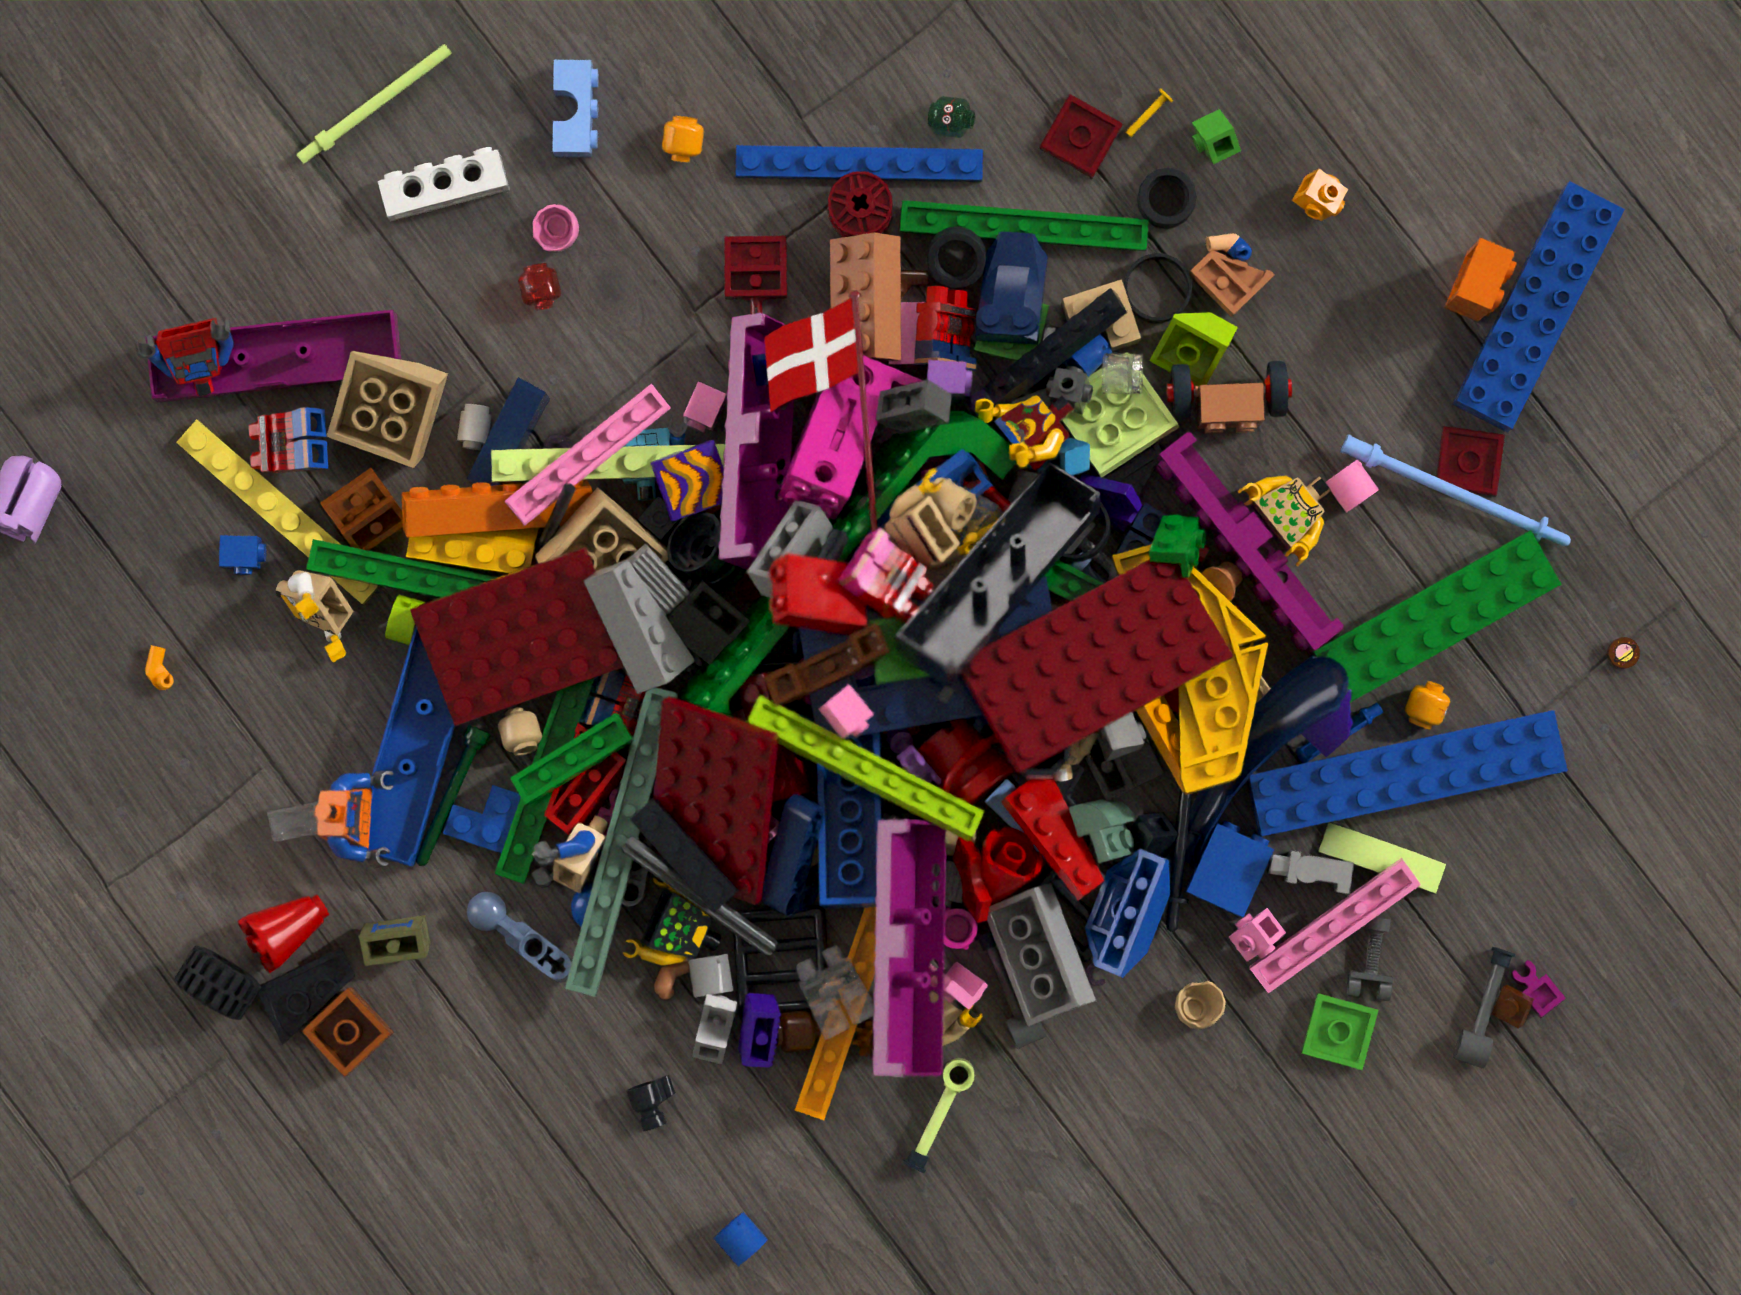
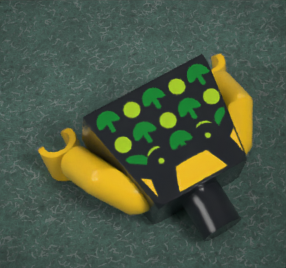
[623,878,721,966]

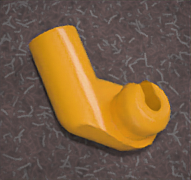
[145,645,174,690]

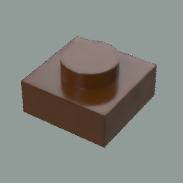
[1492,985,1534,1029]

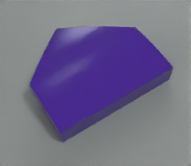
[1079,473,1142,534]
[1301,689,1353,757]

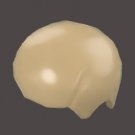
[1174,981,1226,1029]

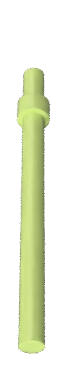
[296,44,452,164]

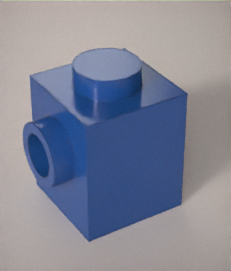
[219,535,266,575]

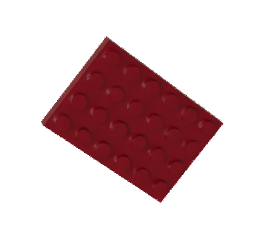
[410,547,624,726]
[653,696,778,905]

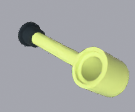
[903,1058,974,1173]

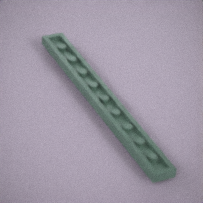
[565,688,679,997]

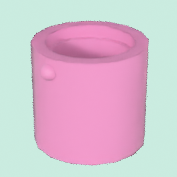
[1325,460,1379,513]

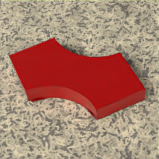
[953,837,992,923]

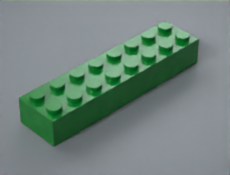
[1310,530,1561,702]

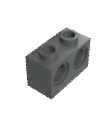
[876,380,952,434]

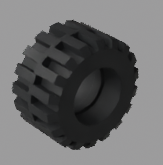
[174,946,261,1020]

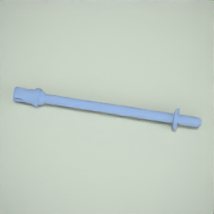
[1340,434,1571,546]

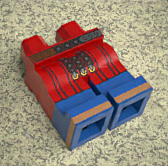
[248,407,328,473]

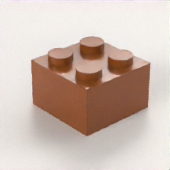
[302,987,394,1077]

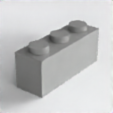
[747,500,834,598]

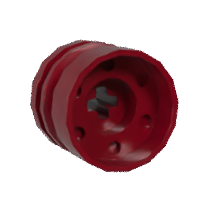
[828,171,892,238]

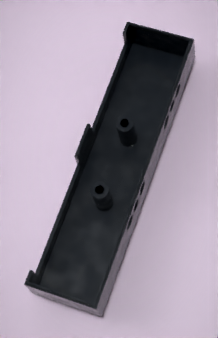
[896,462,1100,687]

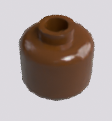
[775,1010,820,1053]

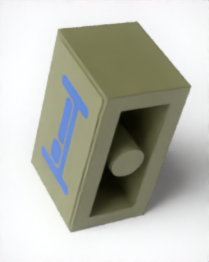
[359,915,431,966]

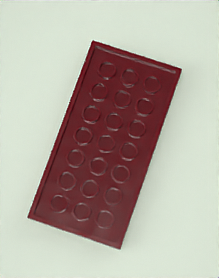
[960,559,1233,774]

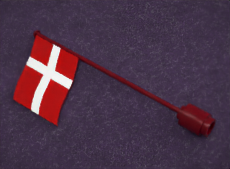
[764,291,891,546]

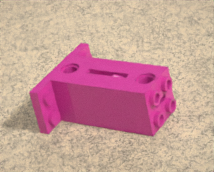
[777,355,923,520]

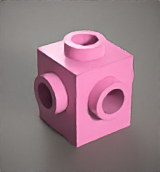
[1229,908,1286,962]

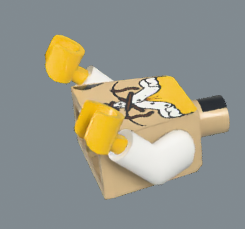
[276,570,354,662]

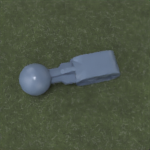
[466,892,572,983]

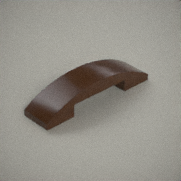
[764,623,891,706]

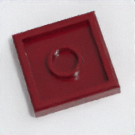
[1039,94,1123,179]
[1436,426,1505,497]

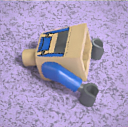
[532,815,609,893]

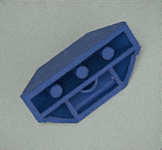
[1085,849,1170,977]

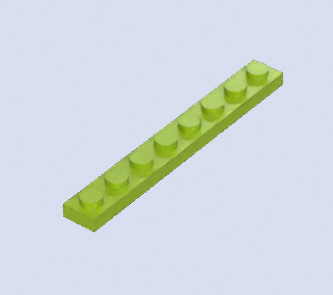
[747,696,984,842]

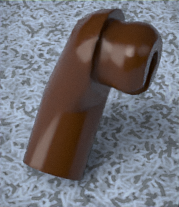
[901,270,928,299]

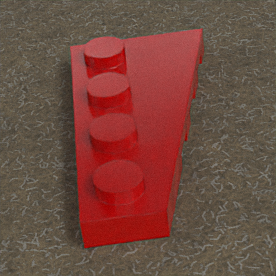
[1001,777,1104,901]

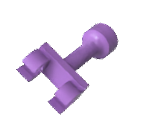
[886,728,941,786]

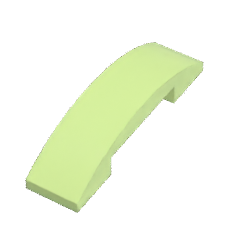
[1318,823,1446,894]

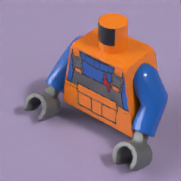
[314,771,394,868]

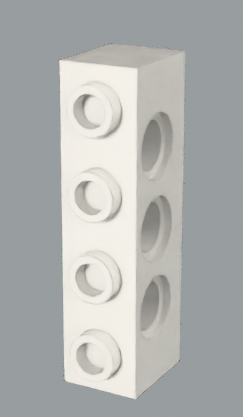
[378,147,509,221]

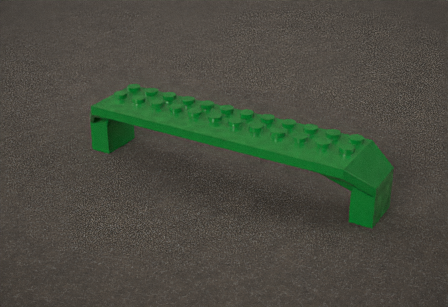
[678,411,1016,717]

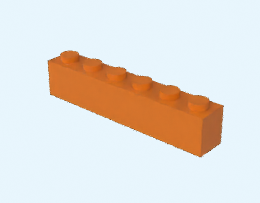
[401,480,592,537]

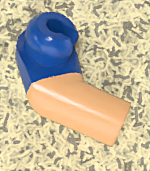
[1206,234,1252,261]

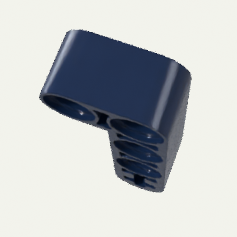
[761,794,825,916]

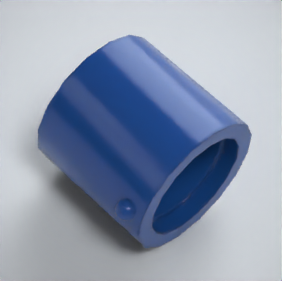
[1063,334,1113,378]
[713,1211,768,1266]

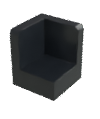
[1130,812,1178,859]

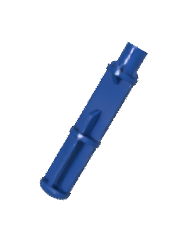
[1296,702,1383,763]

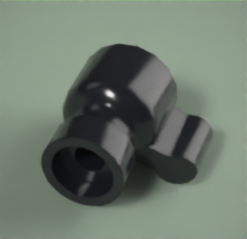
[626,1075,675,1131]

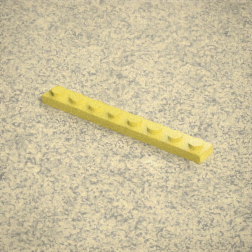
[176,419,380,605]

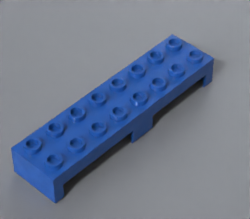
[1452,181,1625,432]
[367,625,455,866]

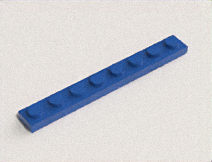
[736,145,983,182]

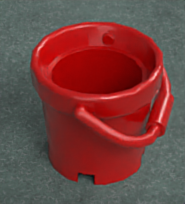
[918,718,1014,805]

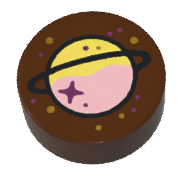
[1607,637,1640,669]

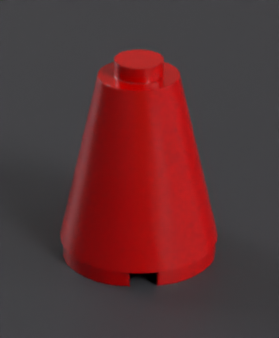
[980,827,1043,906]

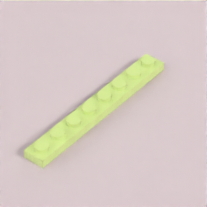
[491,444,725,482]

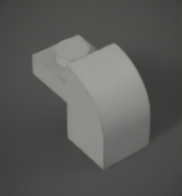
[692,994,737,1064]

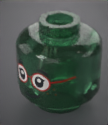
[928,96,975,138]

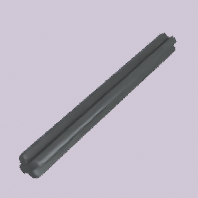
[622,837,778,956]

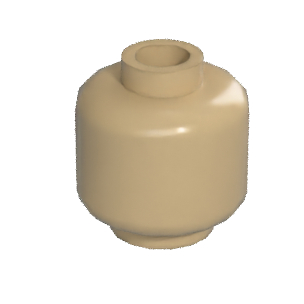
[498,707,542,756]

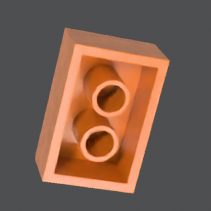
[1444,237,1517,322]

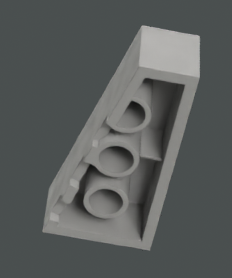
[584,559,695,694]

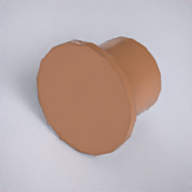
[1201,562,1242,601]

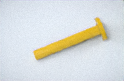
[1126,88,1173,137]

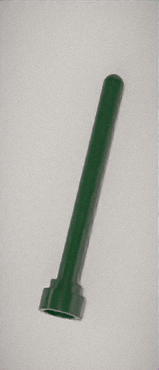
[416,724,491,866]

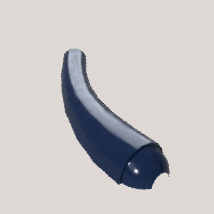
[1171,656,1349,867]

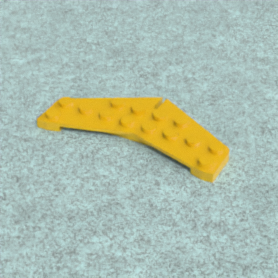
[1112,544,1268,795]

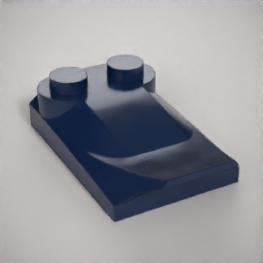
[975,231,1048,345]

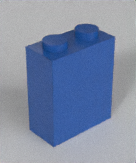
[1184,821,1274,918]

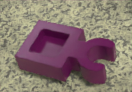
[1512,960,1566,1019]

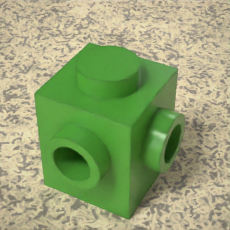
[1192,109,1241,165]

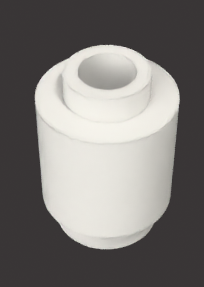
[457,404,492,450]

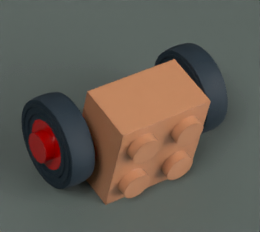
[1166,361,1292,434]

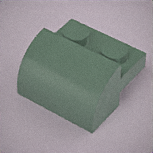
[1069,798,1136,863]

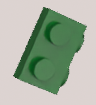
[1149,514,1206,578]

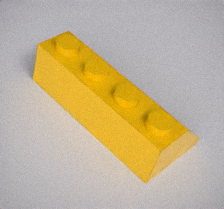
[406,527,541,575]

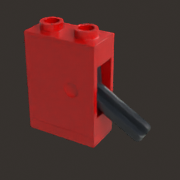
[769,529,867,635]

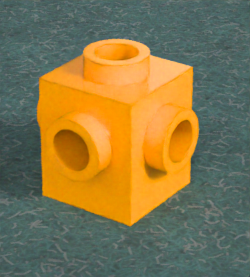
[1292,169,1348,221]

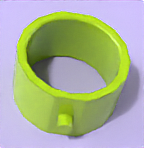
[385,594,425,646]

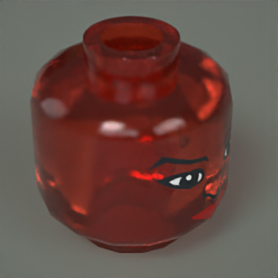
[518,263,561,311]

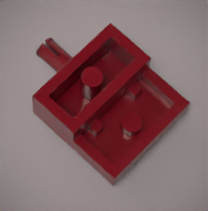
[724,236,787,314]

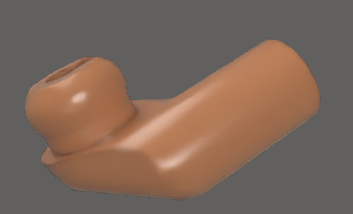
[654,958,690,1000]

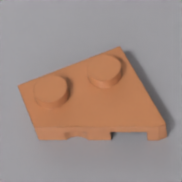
[1189,250,1274,317]

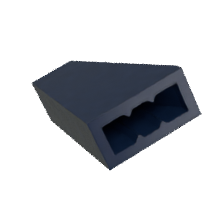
[467,377,550,486]

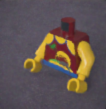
[975,396,1074,471]

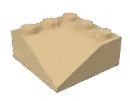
[327,351,448,468]
[535,487,668,571]

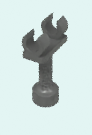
[1346,917,1394,1001]

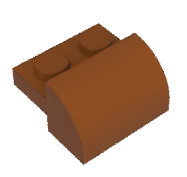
[320,468,403,551]

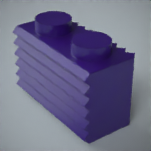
[738,993,781,1067]

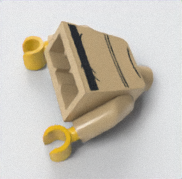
[885,469,978,569]

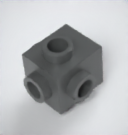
[1046,366,1093,414]

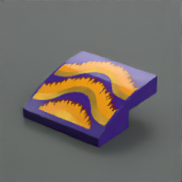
[650,440,724,521]

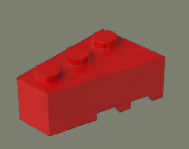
[544,723,627,835]

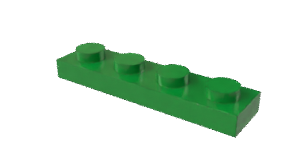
[510,713,634,806]

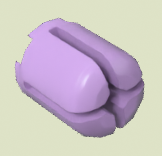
[0,456,61,544]

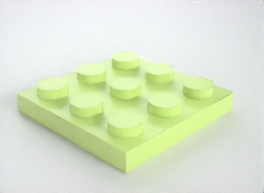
[1061,352,1179,478]

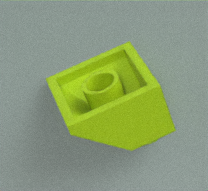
[1149,312,1238,388]

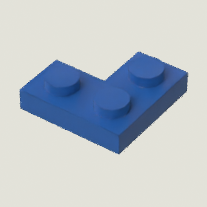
[443,785,521,853]

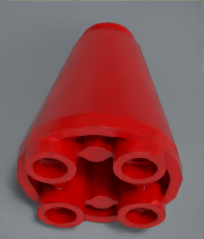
[237,894,329,974]

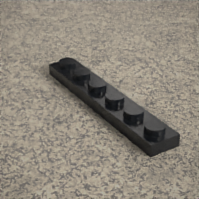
[966,288,1127,418]

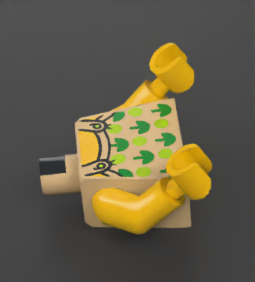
[1238,475,1330,566]

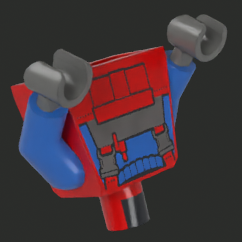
[135,318,234,396]

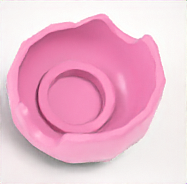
[533,204,579,251]

